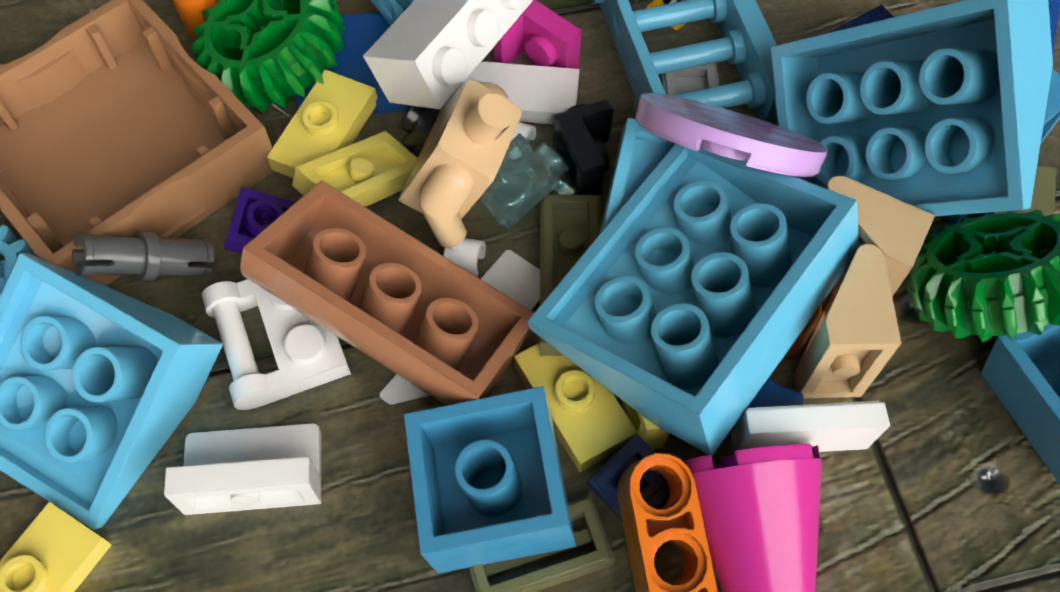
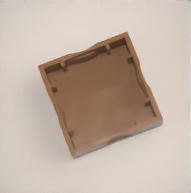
[0,0,275,286]

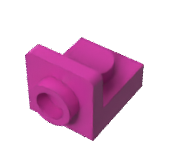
[493,0,582,69]

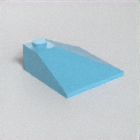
[0,253,223,530]

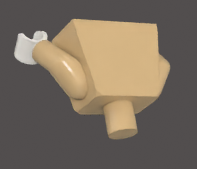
[398,79,536,277]

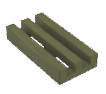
[469,495,615,592]

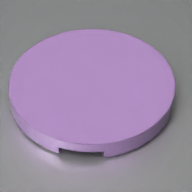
[635,93,828,177]

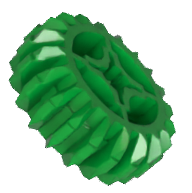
[191,0,346,113]
[905,209,1060,342]

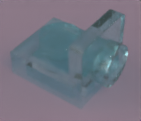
[480,133,575,229]

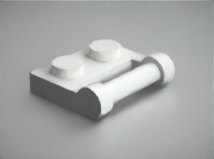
[201,279,351,410]

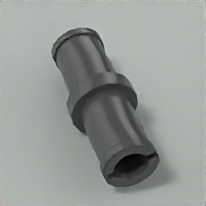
[72,230,215,282]

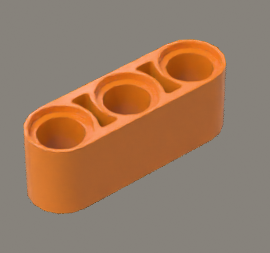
[617,453,718,592]

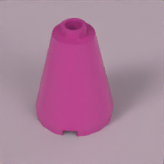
[683,444,822,592]

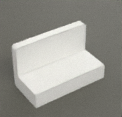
[164,423,321,515]

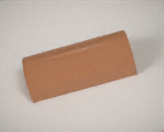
[240,181,534,406]

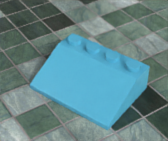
[771,0,1053,216]
[527,143,859,456]

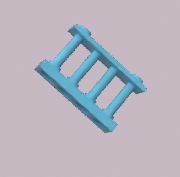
[591,0,778,125]

